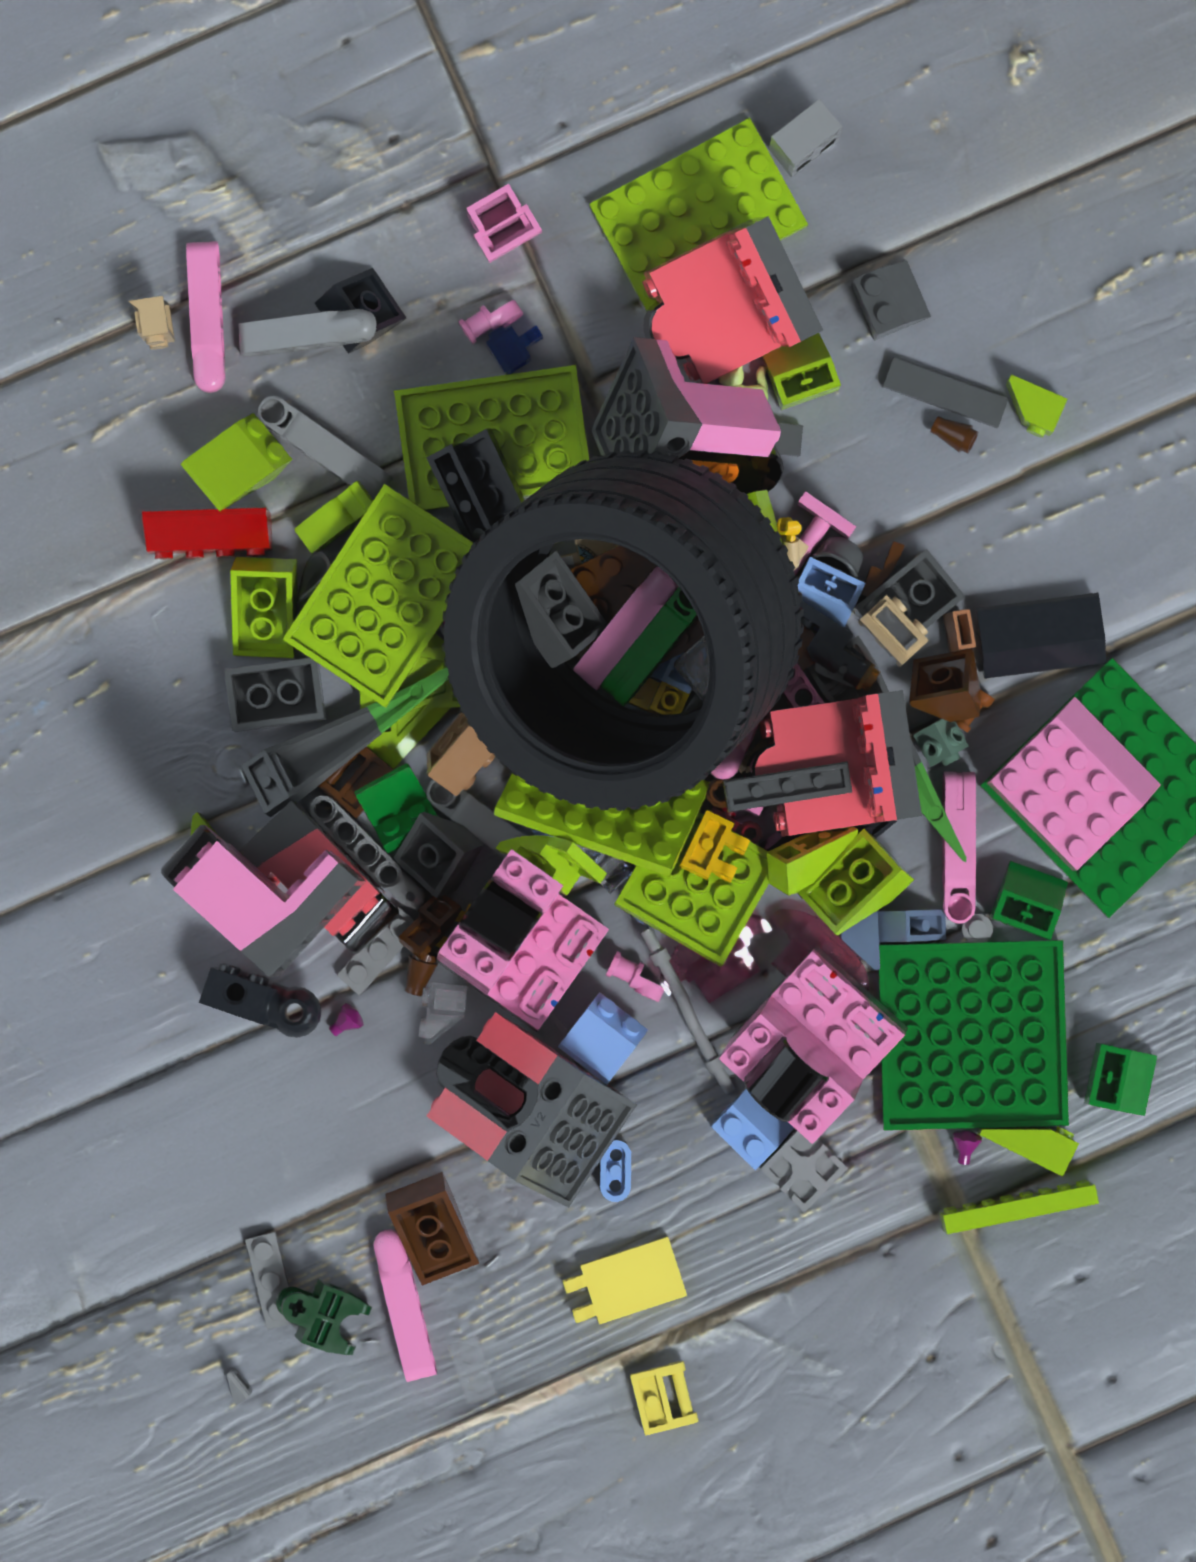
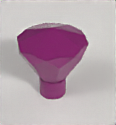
[329,1003,364,1036]
[953,1131,982,1165]

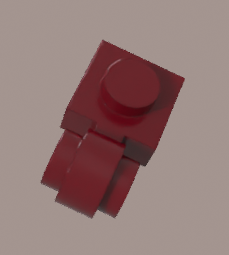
[708,806,762,844]

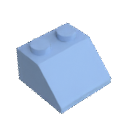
[558,992,648,1085]
[710,1081,794,1170]

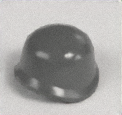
[811,536,863,580]
[297,553,332,602]

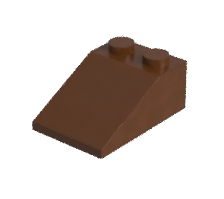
[385,1172,479,1286]

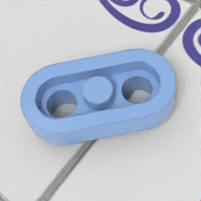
[600,1139,631,1202]

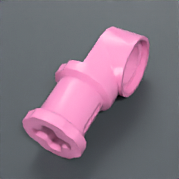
[458,300,523,344]
[605,951,665,1002]

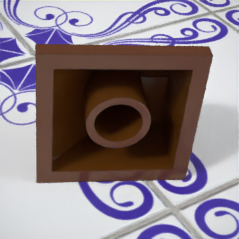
[909,648,981,722]

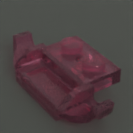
[768,909,869,992]
[660,914,772,1003]

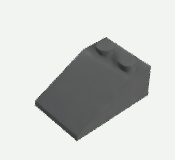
[515,551,608,669]

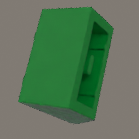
[989,861,1068,940]
[1084,1043,1157,1116]

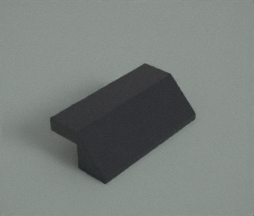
[426,428,525,543]
[976,592,1106,679]

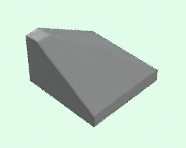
[227,1369,252,1405]

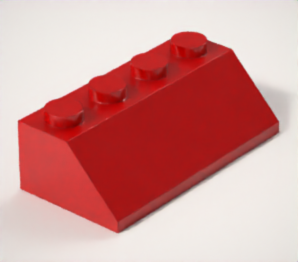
[142,507,272,560]

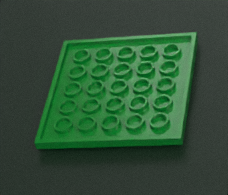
[980,658,1196,918]
[878,940,1069,1131]

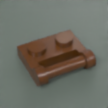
[318,747,394,819]

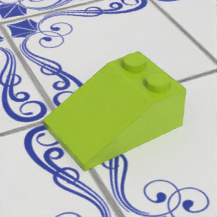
[180,413,293,511]
[230,557,298,658]
[798,829,914,936]

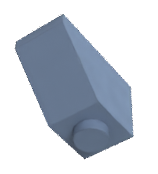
[878,909,946,942]
[840,911,880,971]

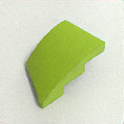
[495,835,607,895]

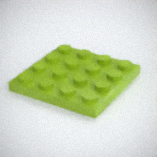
[614,812,769,967]

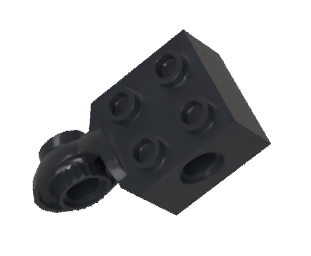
[199,963,322,1038]

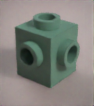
[913,719,969,767]

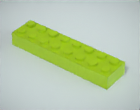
[940,1179,1099,1234]

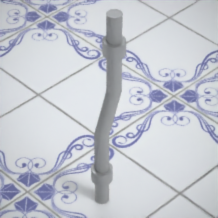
[640,927,735,1094]

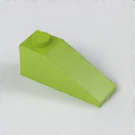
[767,826,858,896]
[977,1126,1079,1177]

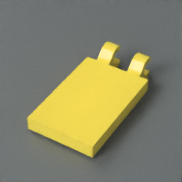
[562,1236,687,1325]

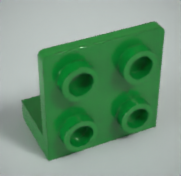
[354,763,437,854]

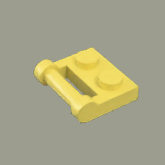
[630,1361,699,1436]

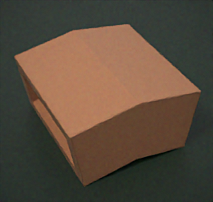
[943,609,976,652]

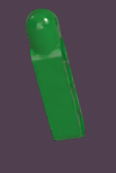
[600,587,697,707]

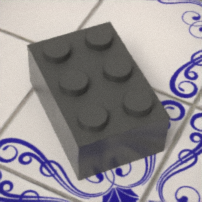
[853,549,966,657]
[224,658,327,732]

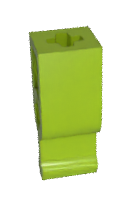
[294,481,373,554]

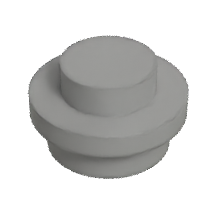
[962,914,993,943]

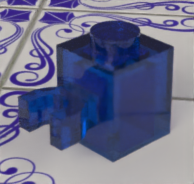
[486,325,543,375]

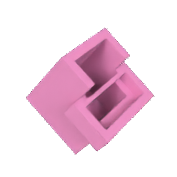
[466,184,542,263]

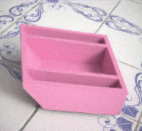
[986,697,1161,871]

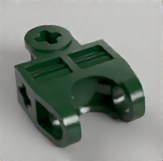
[276,1279,372,1355]

